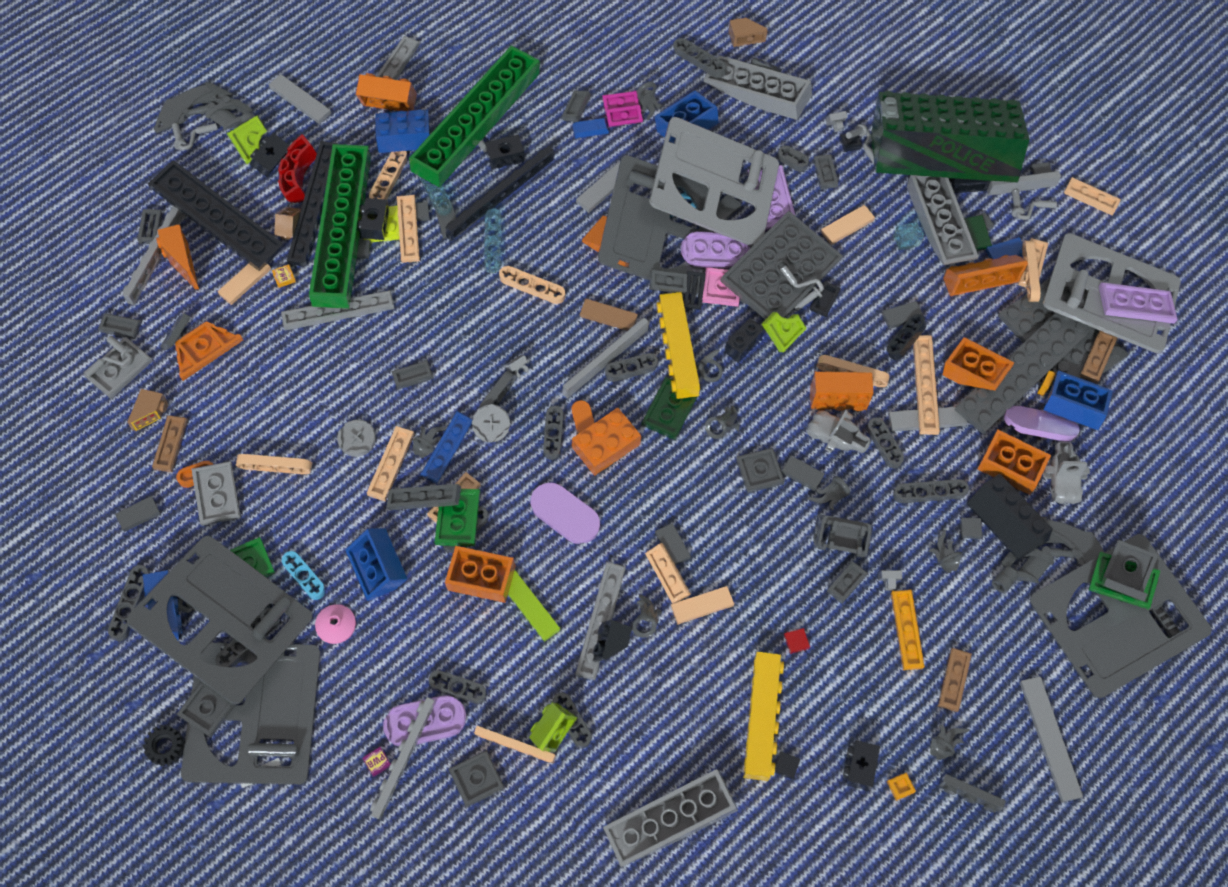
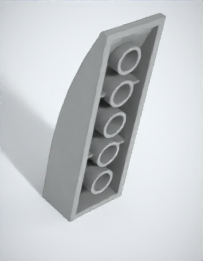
[703,55,812,120]
[907,175,979,265]
[603,769,739,867]

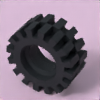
[143,725,185,766]

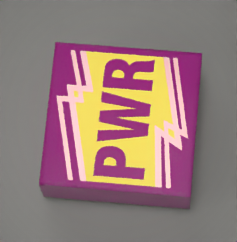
[362,747,391,777]

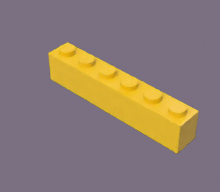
[656,292,700,399]
[743,652,784,781]

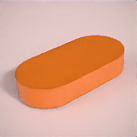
[572,400,594,434]
[176,461,213,488]

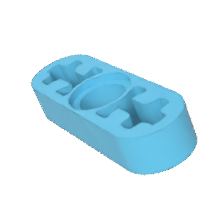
[282,551,325,600]

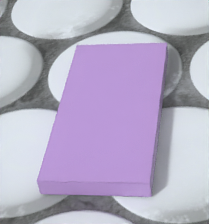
[747,165,795,232]
[1098,282,1178,324]

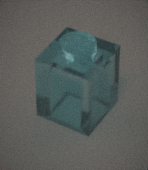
[894,222,924,250]

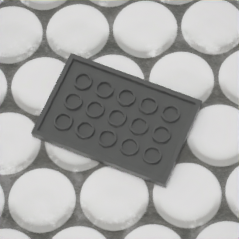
[720,211,843,320]
[998,279,1129,383]

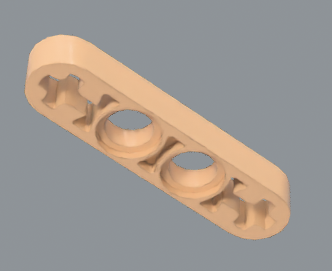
[369,151,408,200]
[1022,240,1040,302]
[499,266,565,304]
[817,355,890,387]
[236,454,312,474]

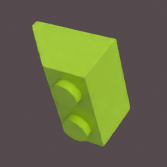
[529,702,577,753]

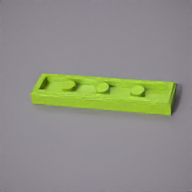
[508,571,560,642]

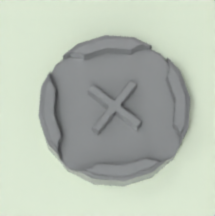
[472,404,510,442]
[337,420,376,457]

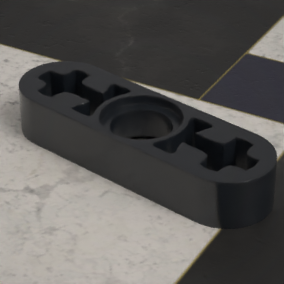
[887,314,927,360]

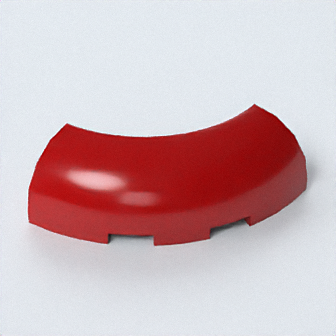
[278,134,317,203]

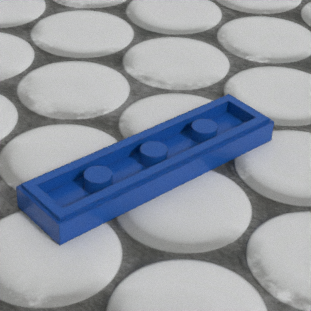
[420,411,472,485]

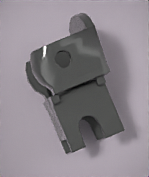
[813,514,874,558]

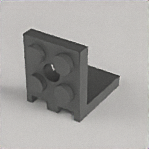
[1100,540,1158,602]

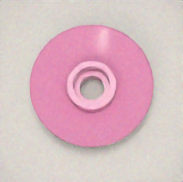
[315,604,356,644]

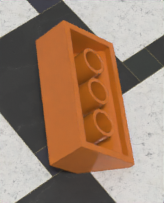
[943,255,1028,296]

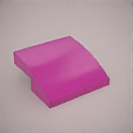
[602,91,643,127]

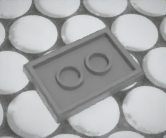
[83,336,153,399]
[192,461,241,526]

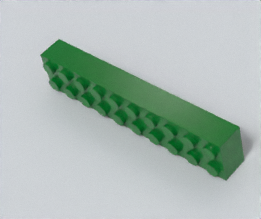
[409,45,540,188]
[309,144,371,309]

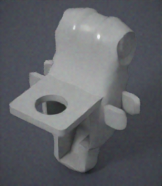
[807,410,871,453]
[1043,441,1090,504]

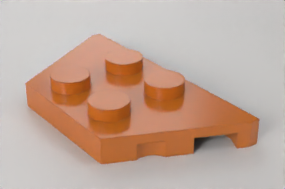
[175,321,243,381]

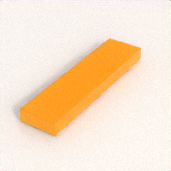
[891,590,924,670]

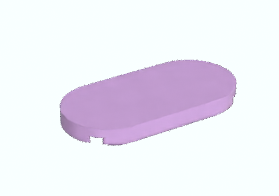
[681,232,751,269]
[1004,406,1080,441]
[530,483,600,544]
[383,695,466,746]

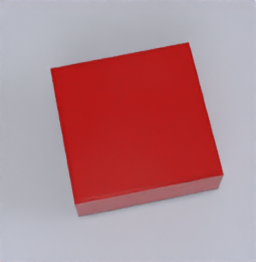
[784,628,810,654]

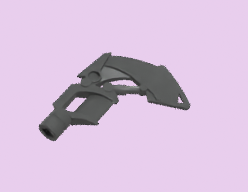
[154,82,265,133]
[992,517,1105,594]

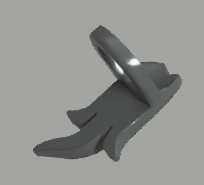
[637,82,663,121]
[696,350,723,383]
[705,406,740,439]
[413,426,448,458]
[807,476,850,511]
[928,530,963,573]
[632,595,662,638]
[930,724,970,760]

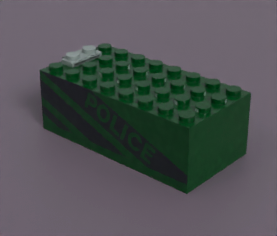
[871,91,1030,183]

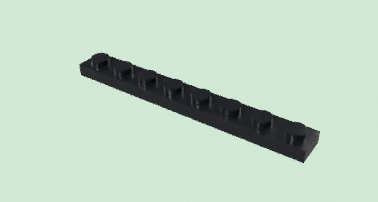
[287,141,338,267]
[446,146,554,241]

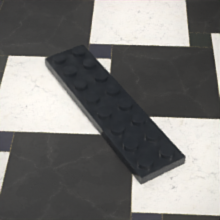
[148,160,284,271]

